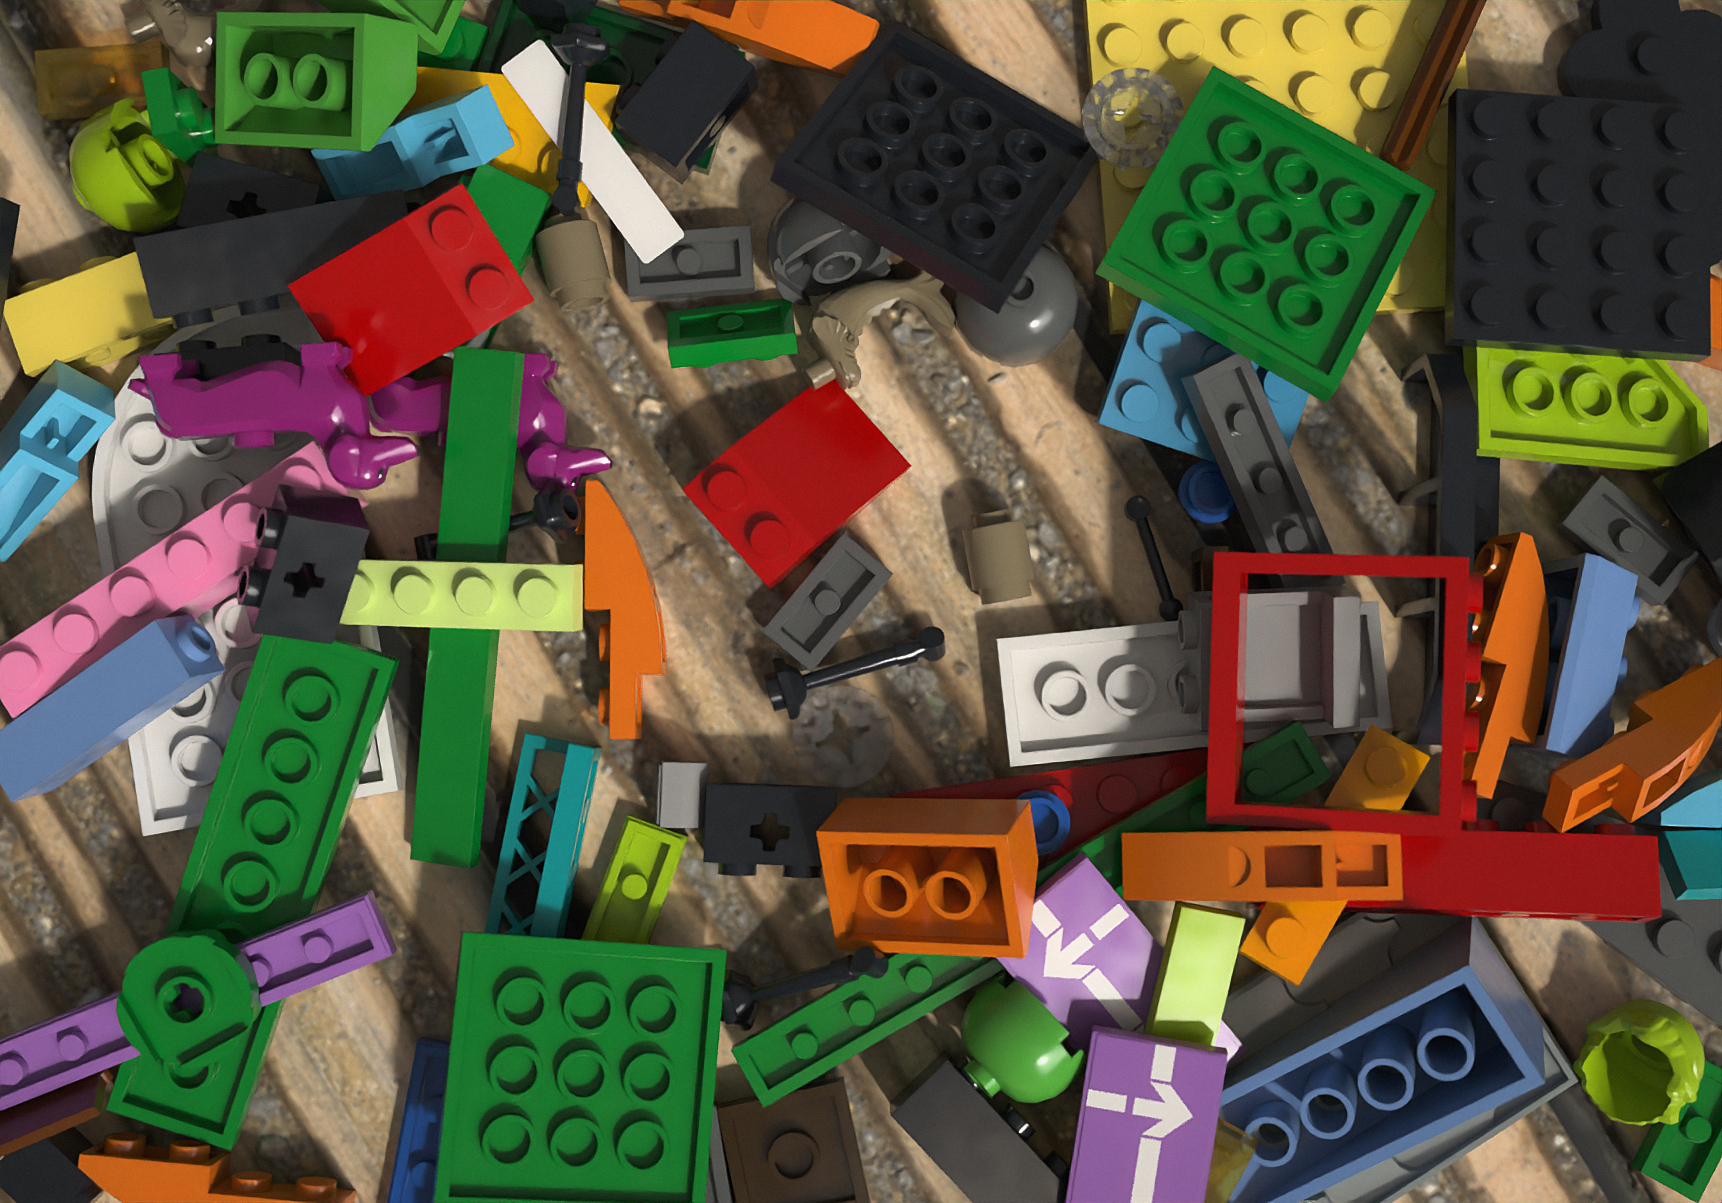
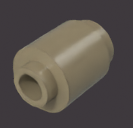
[535,213,612,312]
[961,509,1035,605]

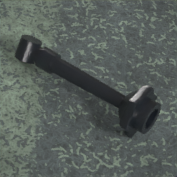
[551,23,610,216]
[413,479,582,560]
[763,626,946,720]
[721,946,889,1031]

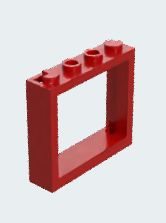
[1206,552,1483,838]

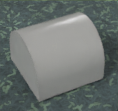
[655,760,709,828]

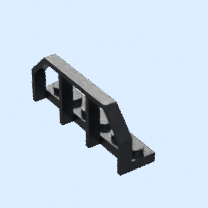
[1392,353,1500,745]

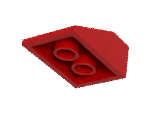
[287,183,535,396]
[682,380,912,591]

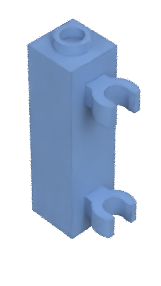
[0,614,226,803]

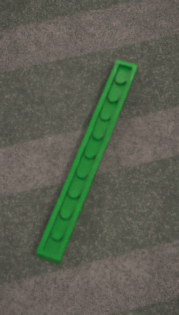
[731,720,1333,1108]

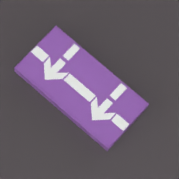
[996,852,1247,1067]
[1065,1025,1228,1203]

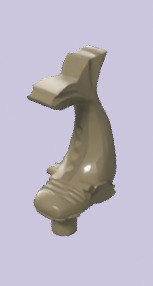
[124,0,279,67]
[801,270,956,391]

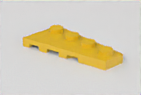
[398,66,625,208]

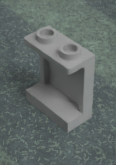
[1178,586,1360,732]

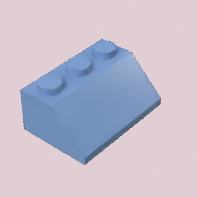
[1507,553,1640,761]

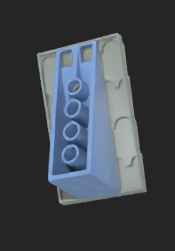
[1204,912,1578,1203]

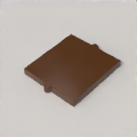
[0,1068,113,1157]

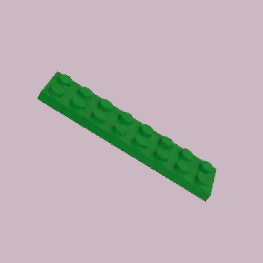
[106,634,400,1151]

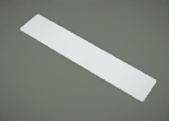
[501,40,684,264]

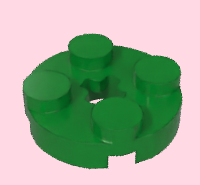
[116,929,262,1069]

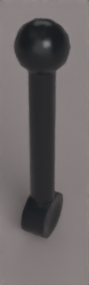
[1124,495,1184,622]

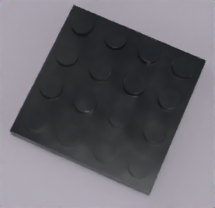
[770,18,1106,314]
[1445,88,1711,362]

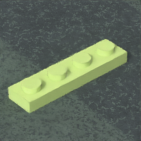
[339,559,583,632]

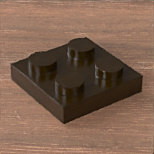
[717,1076,871,1203]

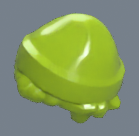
[1573,999,1705,1126]

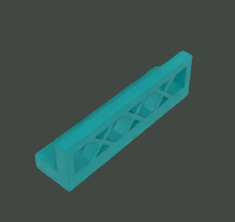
[485,733,602,938]

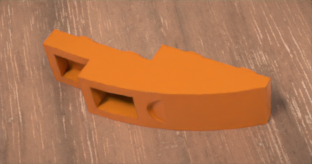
[618,0,880,80]
[575,480,668,739]
[1438,532,1550,799]
[1542,656,1722,833]
[1121,831,1403,901]
[78,1133,356,1203]

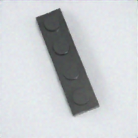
[1181,351,1346,589]

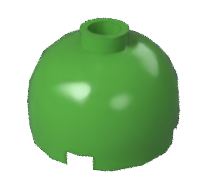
[961,970,1087,1103]

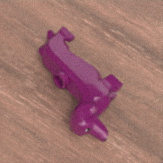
[128,342,420,490]
[366,353,613,492]

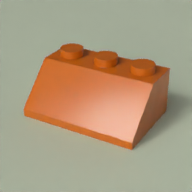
[816,798,1038,959]

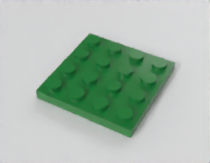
[1095,66,1437,403]
[432,931,727,1203]

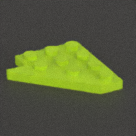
[1463,346,1709,473]

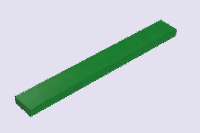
[410,346,525,869]

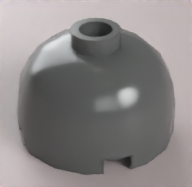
[767,196,897,306]
[952,244,1079,368]

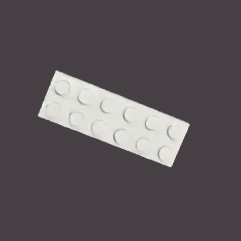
[995,600,1393,767]

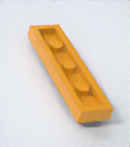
[1238,724,1430,987]

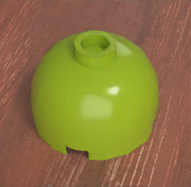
[69,98,190,233]

